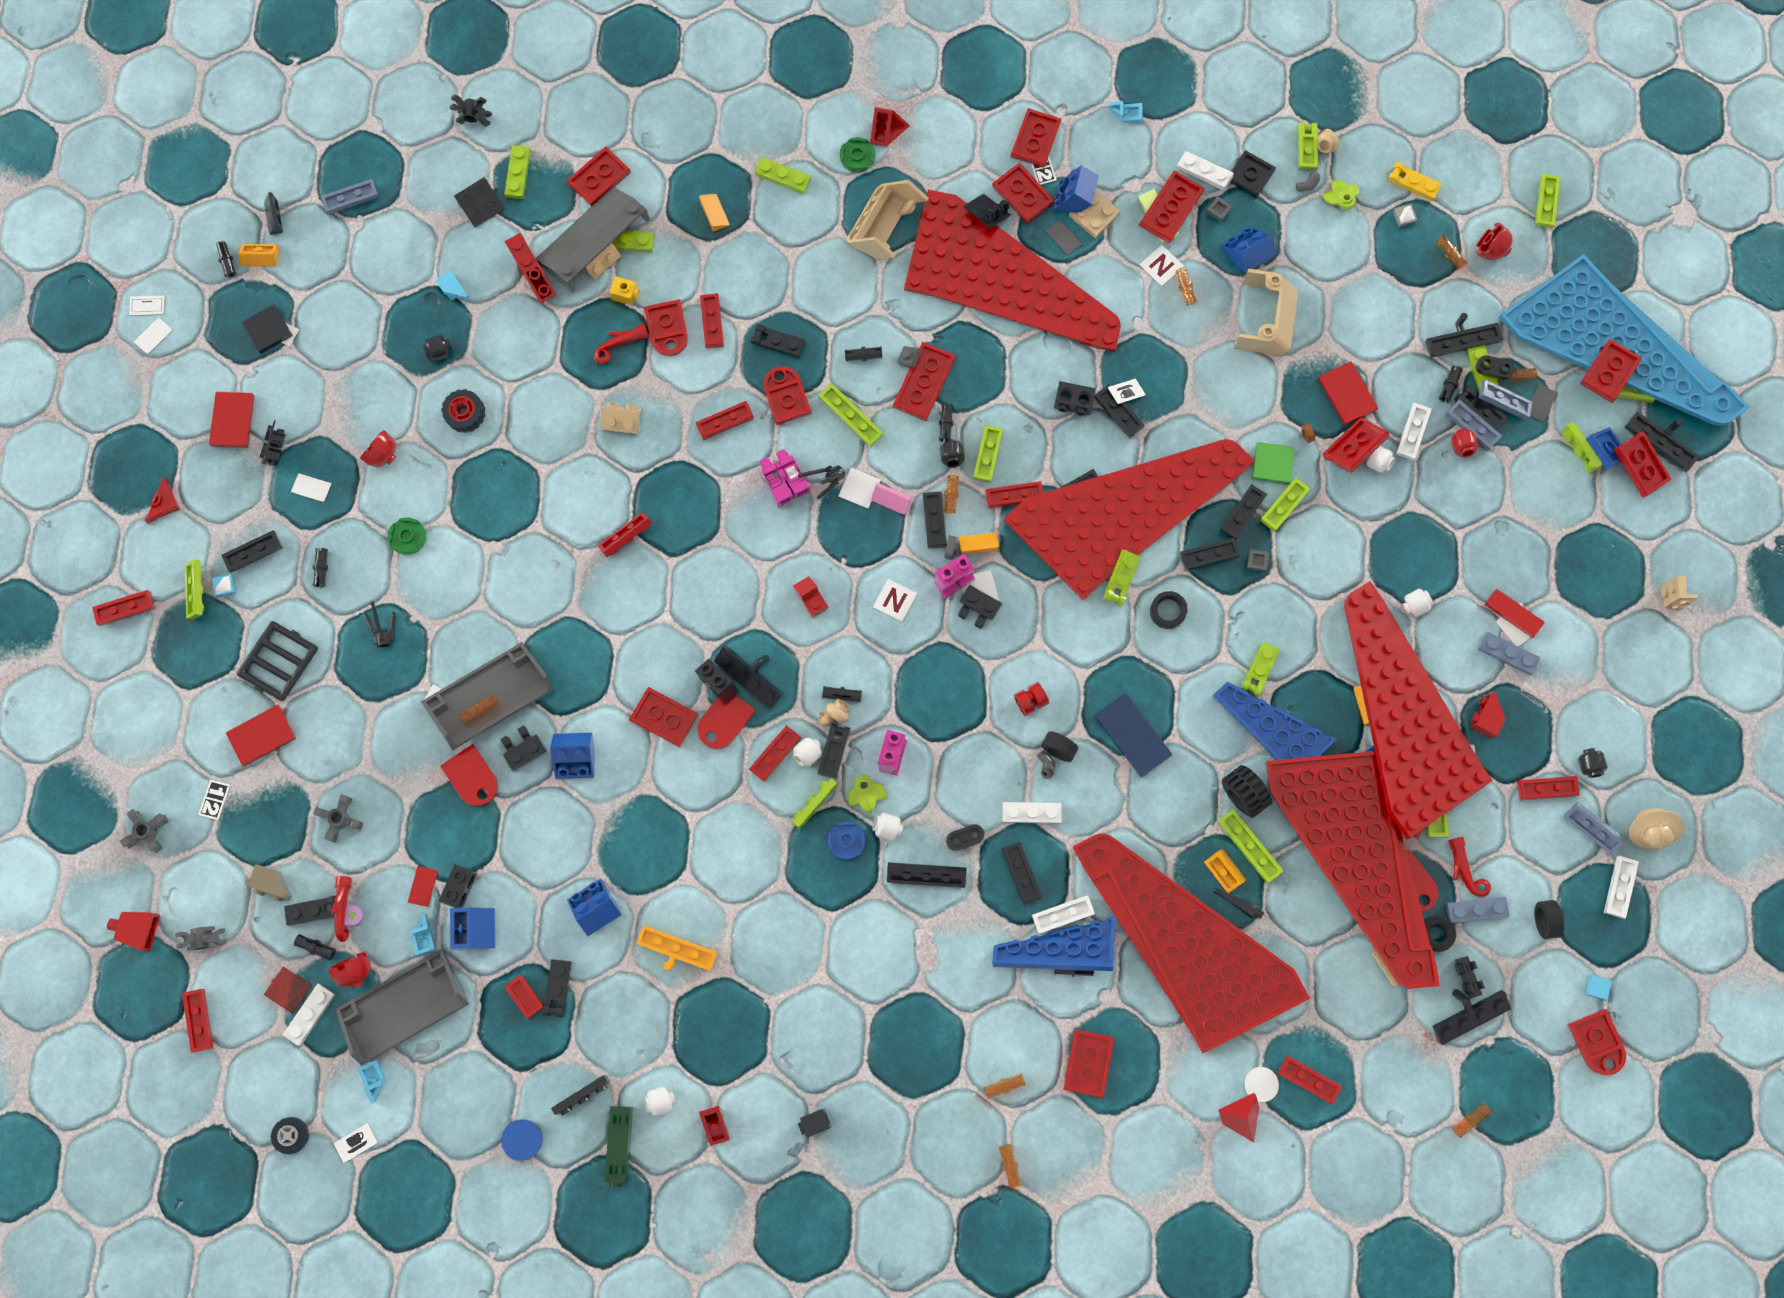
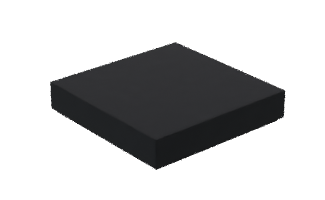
[1230,150,1276,198]
[242,305,293,354]

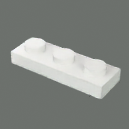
[1177,151,1234,191]
[1395,403,1432,461]
[1002,802,1062,824]
[1604,856,1639,919]
[1032,895,1095,934]
[283,984,336,1046]

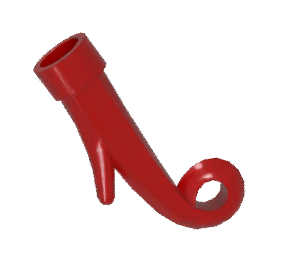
[594,324,650,364]
[1448,836,1491,897]
[331,876,352,942]

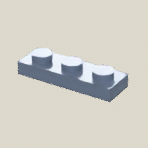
[320,179,379,215]
[1479,379,1532,420]
[1445,399,1502,451]
[1477,631,1540,676]
[1563,801,1626,855]
[1445,897,1510,923]

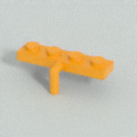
[636,925,718,971]

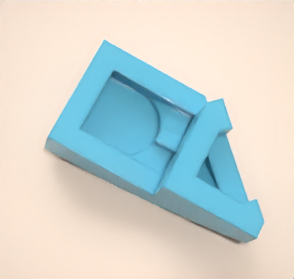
[1108,101,1143,123]
[435,271,469,301]
[411,913,437,957]
[357,1058,385,1104]

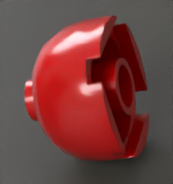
[1475,222,1512,261]
[360,430,397,468]
[328,951,371,989]

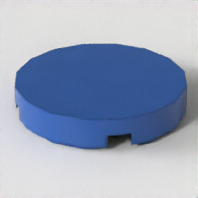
[827,821,866,861]
[501,1119,543,1161]

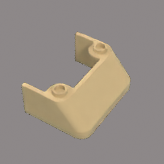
[847,180,929,260]
[1234,269,1298,356]

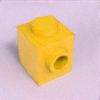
[609,276,640,306]

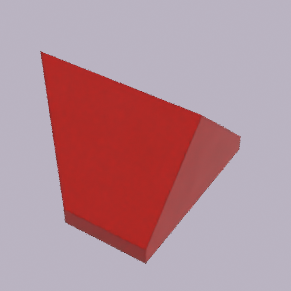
[870,107,910,146]
[1218,1093,1259,1143]

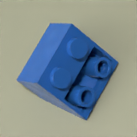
[1053,165,1099,212]
[1221,227,1277,272]
[550,732,594,779]
[567,879,622,936]
[450,907,495,950]

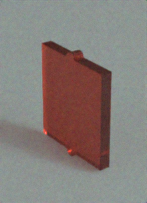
[264,967,312,1014]

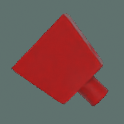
[107,912,160,952]

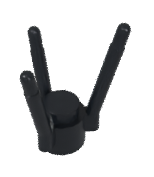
[798,465,845,499]
[364,601,395,648]

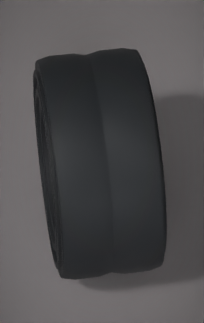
[1041,731,1079,762]

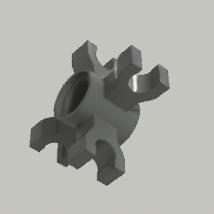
[313,794,363,843]
[120,809,169,853]
[175,926,226,951]

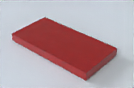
[1138,170,1205,244]
[893,342,956,421]

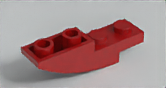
[504,233,557,304]

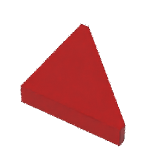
[144,477,180,524]

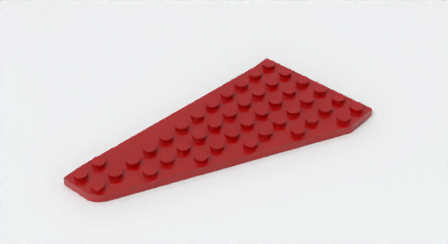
[904,189,1121,352]
[1003,439,1255,600]
[1344,581,1493,839]
[1265,751,1440,989]
[1072,834,1310,1054]

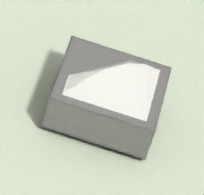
[1393,204,1417,227]

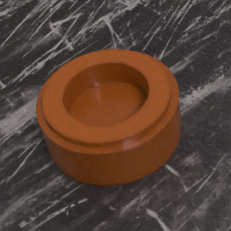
[1301,423,1315,443]

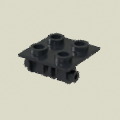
[454,177,505,228]
[963,193,1011,228]
[259,420,286,466]

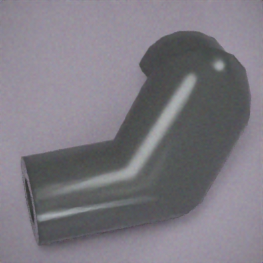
[1296,171,1320,192]
[1037,750,1055,779]

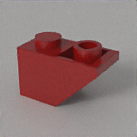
[1470,691,1505,739]

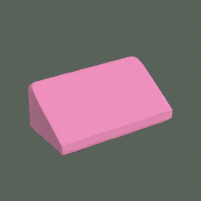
[871,483,911,515]

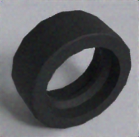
[1150,591,1188,629]
[1534,900,1564,939]

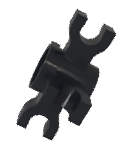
[449,94,492,127]

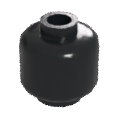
[423,335,452,362]
[940,439,965,468]
[1578,748,1608,778]

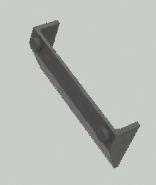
[535,187,650,293]
[421,642,554,751]
[335,949,469,1066]

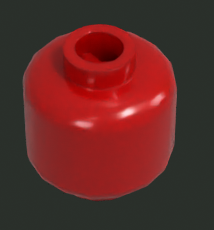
[1451,429,1479,458]

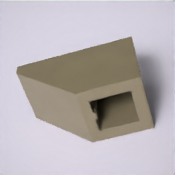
[247,864,292,902]

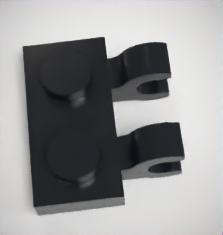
[958,585,1002,629]
[500,725,547,772]
[1455,956,1485,998]

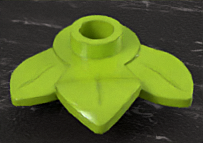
[1322,180,1359,210]
[847,775,887,814]

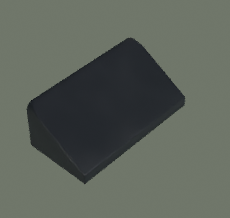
[264,192,283,235]

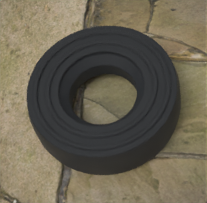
[1424,916,1456,952]

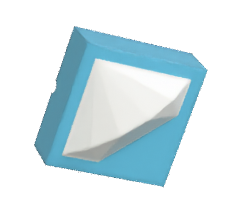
[212,574,236,597]

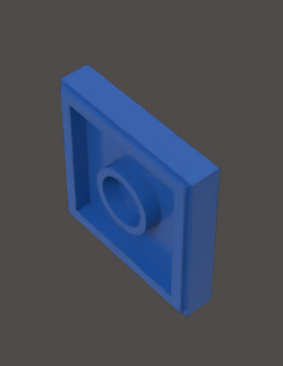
[1586,427,1621,470]

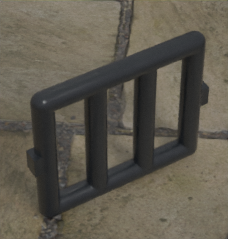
[237,621,318,701]

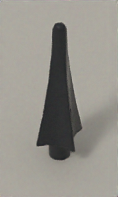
[1213,888,1264,919]

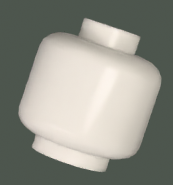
[1366,446,1395,473]
[1402,589,1433,617]
[793,738,822,767]
[873,813,903,841]
[644,1087,675,1116]

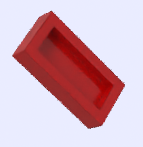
[505,975,544,1019]

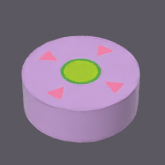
[344,906,364,926]

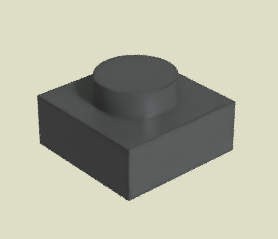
[1206,196,1232,222]
[897,346,922,368]
[944,535,959,560]
[1247,549,1269,572]

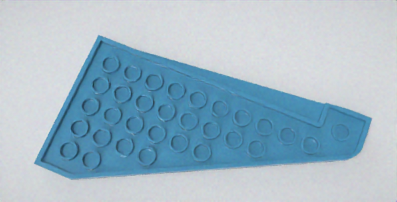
[1499,254,1750,426]

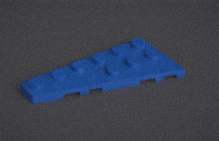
[1213,682,1337,760]
[992,916,1115,971]

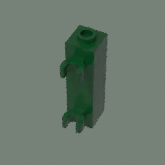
[604,1106,633,1187]

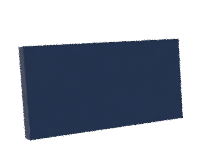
[1094,693,1173,778]

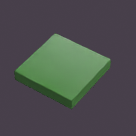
[1252,442,1295,484]

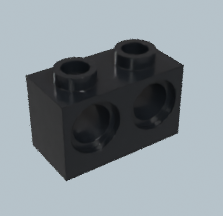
[1054,381,1096,416]
[695,658,739,704]
[438,864,478,908]
[798,1108,832,1138]

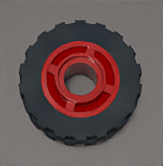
[441,389,485,433]

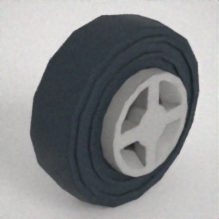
[270,1117,309,1155]

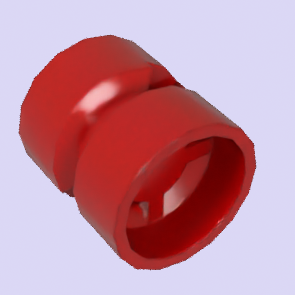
[1013,682,1049,717]

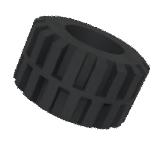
[1222,765,1273,818]

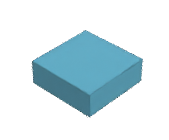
[1586,975,1612,1001]

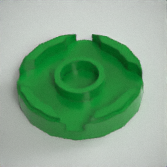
[839,137,875,173]
[388,517,426,555]

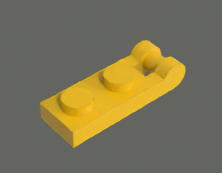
[1388,162,1442,202]

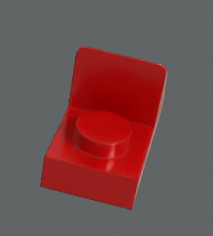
[793,576,829,618]
[699,1106,730,1146]

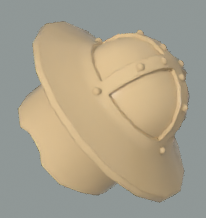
[1628,808,1684,851]

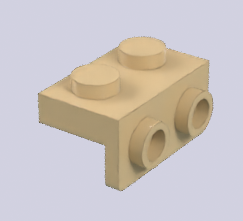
[585,243,621,280]
[601,402,642,434]
[1661,575,1698,610]

